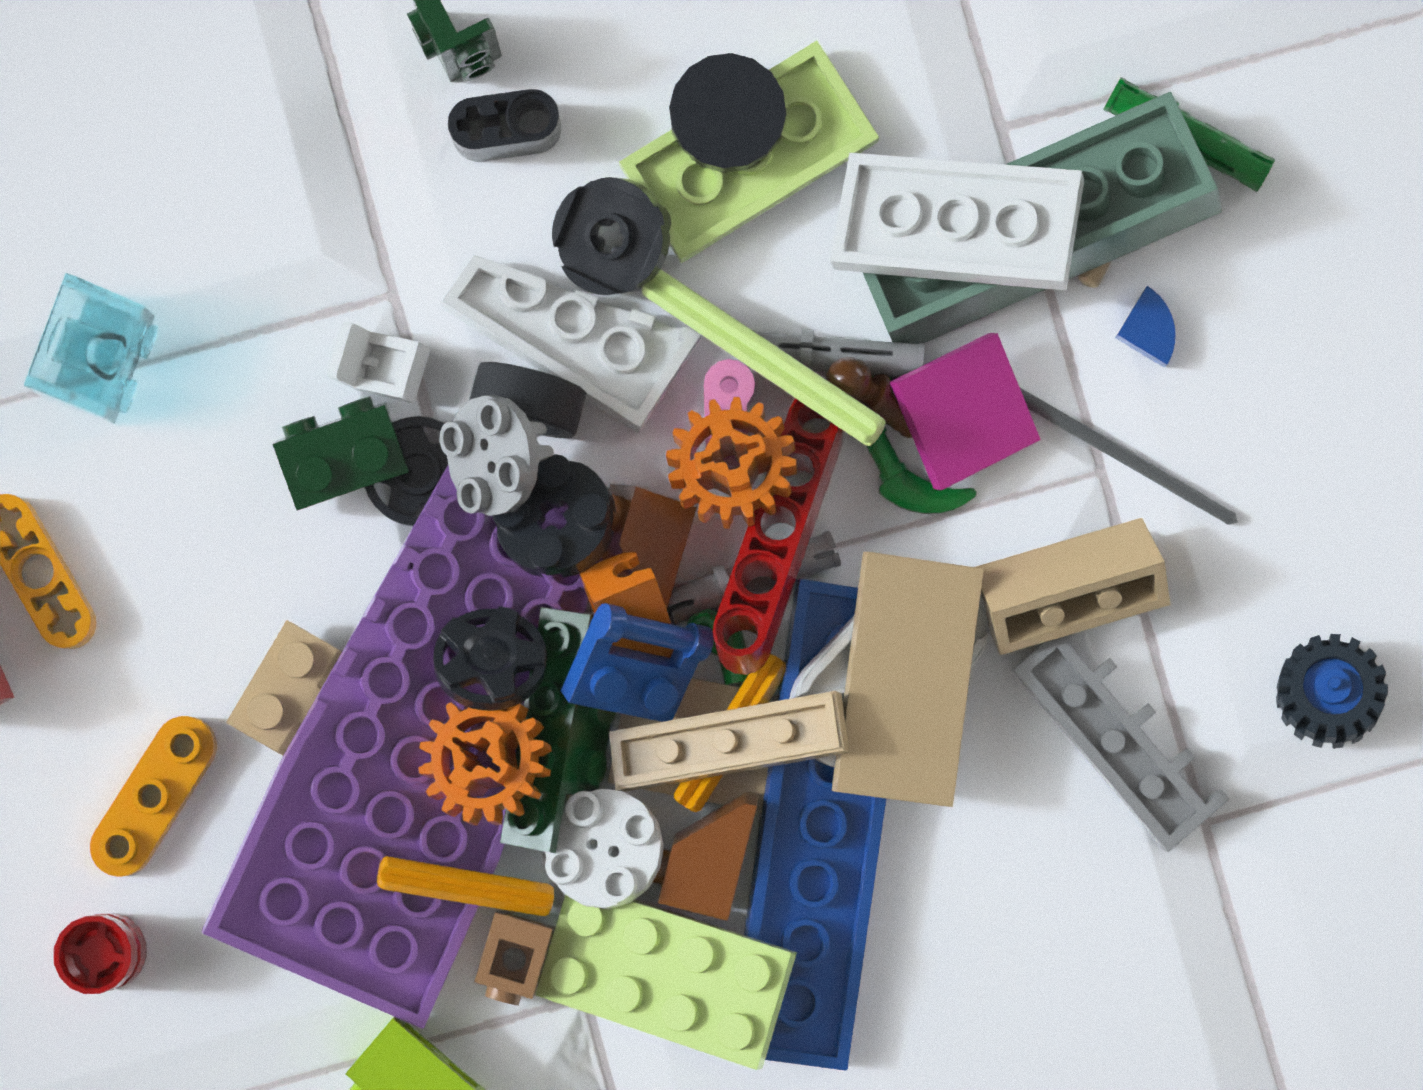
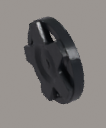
[365,416,448,527]
[433,606,547,711]

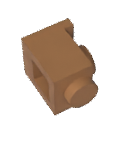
[474,910,555,1006]

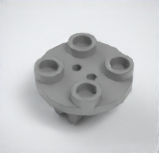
[439,395,554,516]

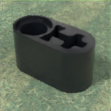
[447,89,562,162]

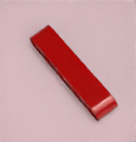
[713,398,844,675]

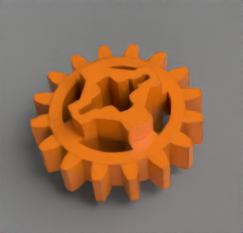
[666,396,797,529]
[418,702,552,826]

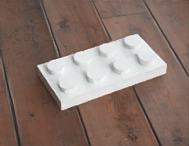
[830,153,1084,291]

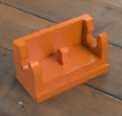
[579,552,674,658]

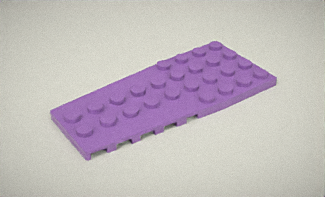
[201,465,603,1029]

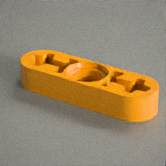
[0,494,97,649]

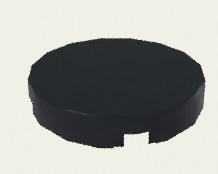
[669,53,786,173]

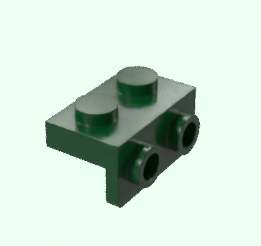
[406,0,502,82]
[272,396,409,511]

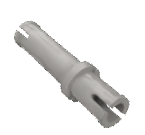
[747,330,925,378]
[668,530,841,625]

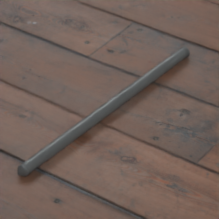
[1020,387,1238,525]

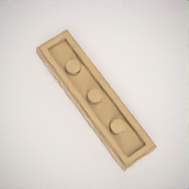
[609,691,850,792]

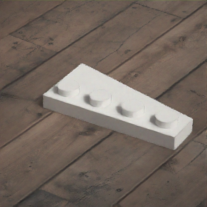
[441,255,702,433]

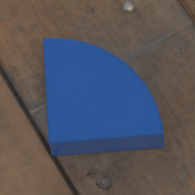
[1115,286,1176,368]

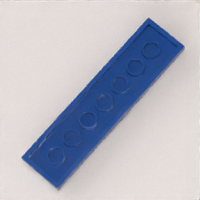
[744,579,887,1071]

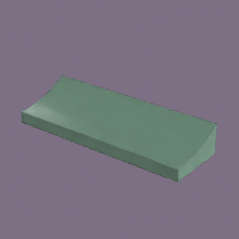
[863,91,1222,344]

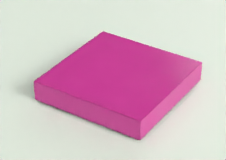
[890,333,1041,490]

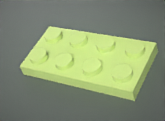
[619,40,879,264]
[535,895,797,1070]

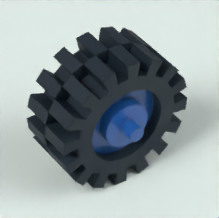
[1276,633,1388,749]

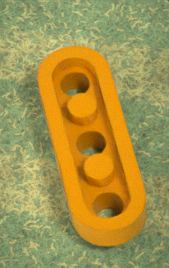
[90,716,217,877]

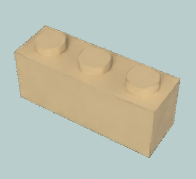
[976,517,1171,655]

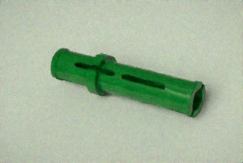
[1103,76,1275,193]

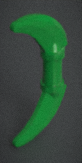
[847,376,977,514]

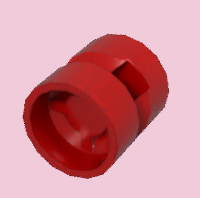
[53,913,147,994]

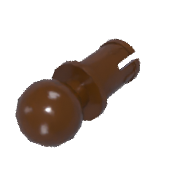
[826,357,912,439]

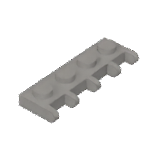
[1011,633,1230,852]

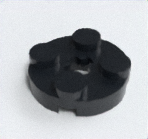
[551,177,671,296]
[492,454,616,578]

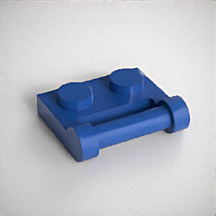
[561,603,714,722]

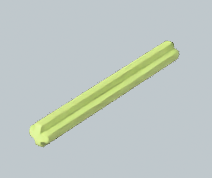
[642,270,886,446]

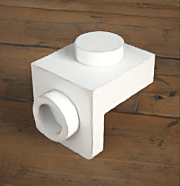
[327,321,431,404]

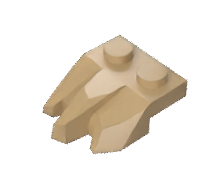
[226,620,342,756]

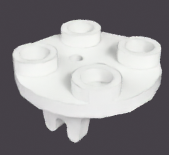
[545,789,664,909]

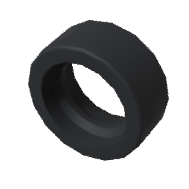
[469,362,587,439]

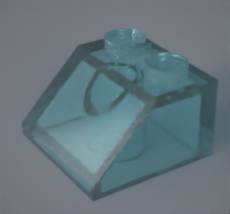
[24,273,158,425]

